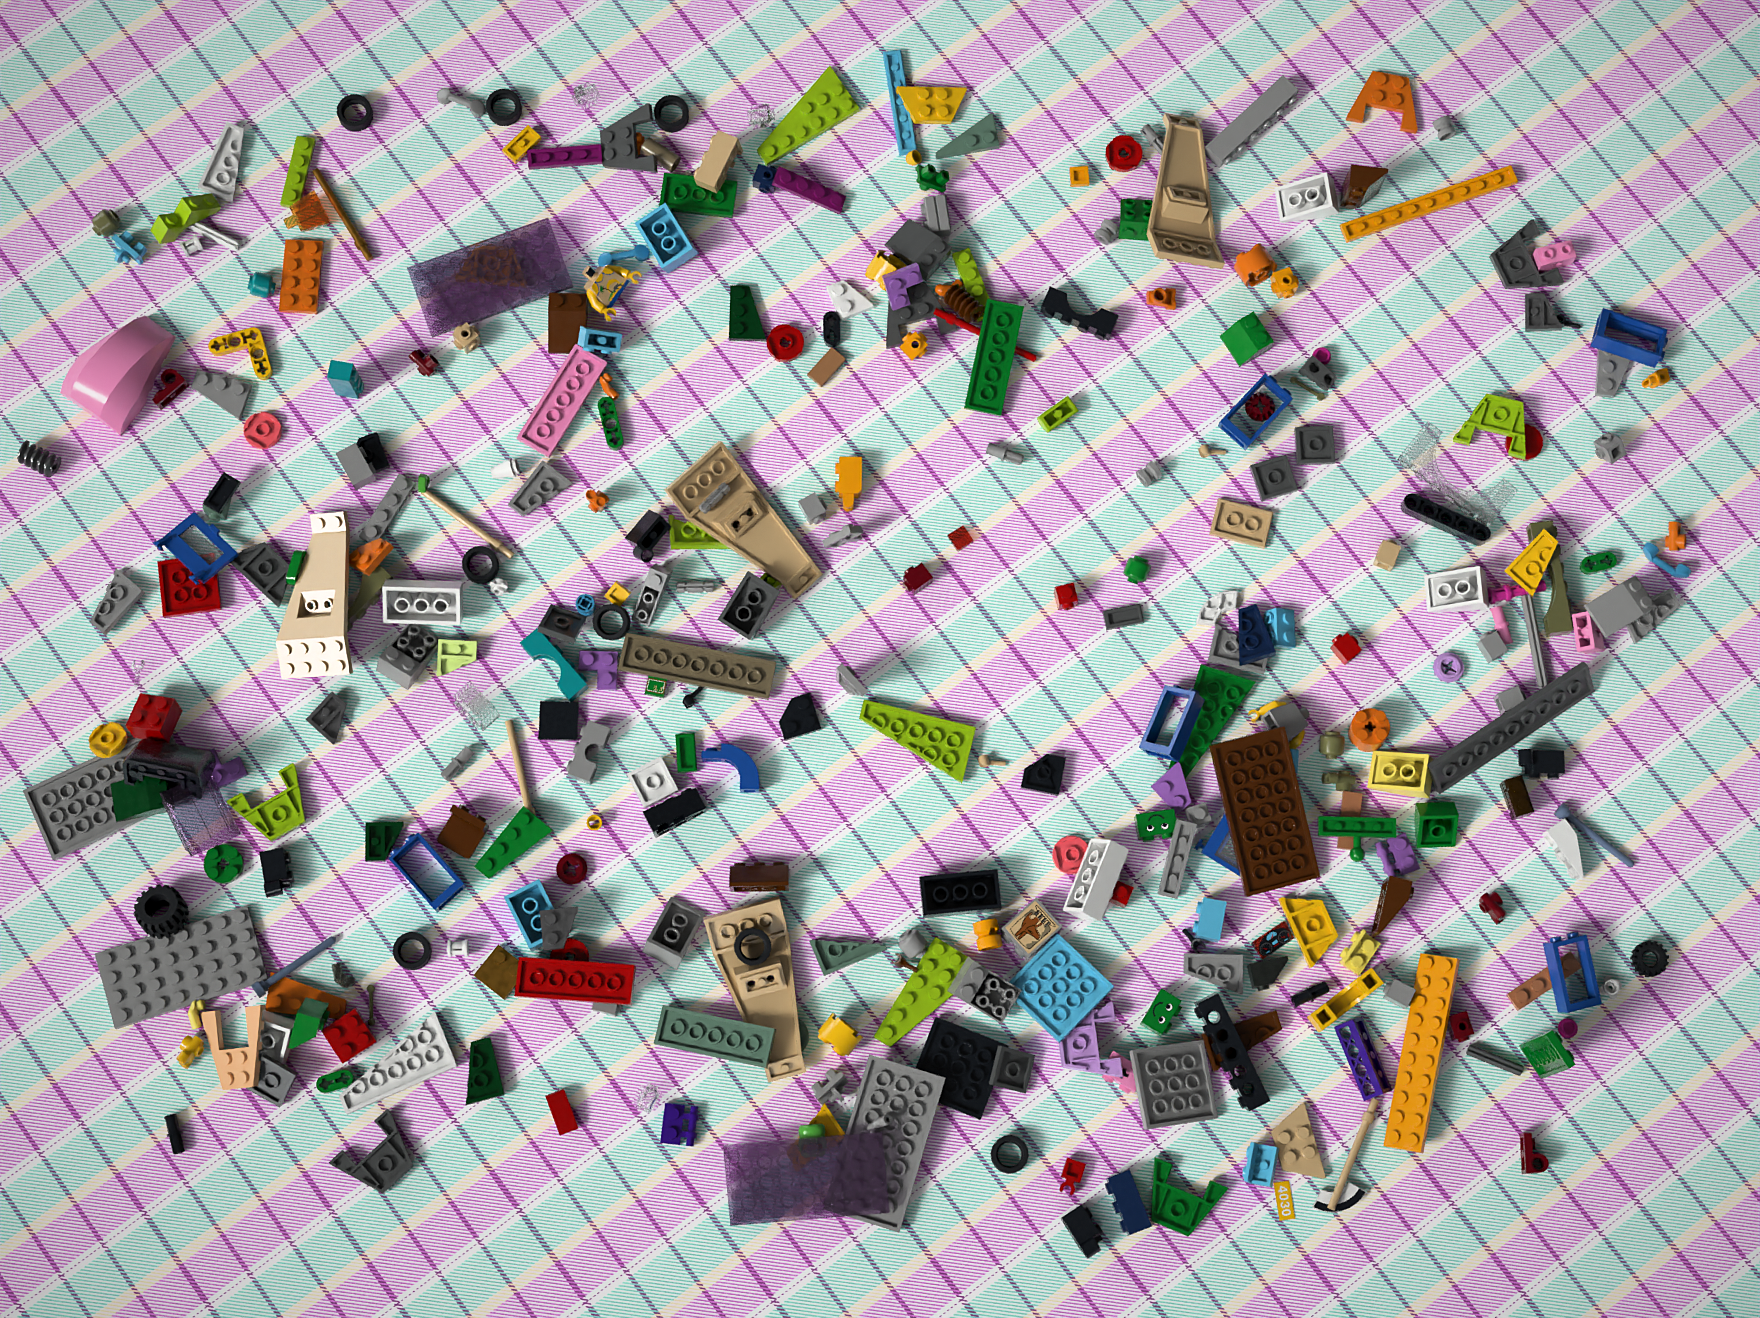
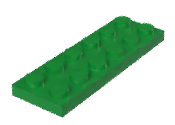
[964,299,1024,417]
[1519,1030,1576,1079]

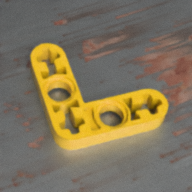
[208,327,273,380]

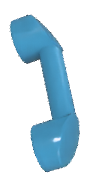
[598,245,649,267]
[1643,542,1691,578]

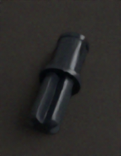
[1290,982,1330,1008]
[164,1114,185,1155]

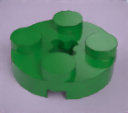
[203,844,244,884]

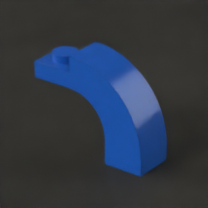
[701,743,760,793]

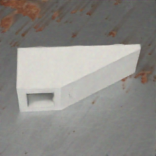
[1542,818,1584,881]

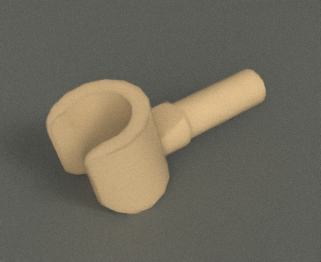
[1198,444,1226,458]
[978,755,1006,768]

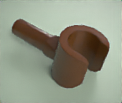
[891,953,919,973]

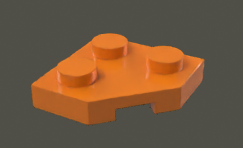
[349,538,394,576]

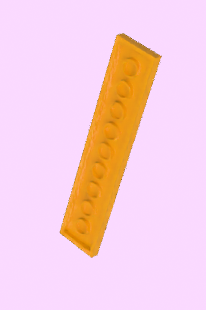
[1383,953,1460,1154]

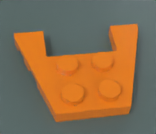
[1346,71,1418,134]

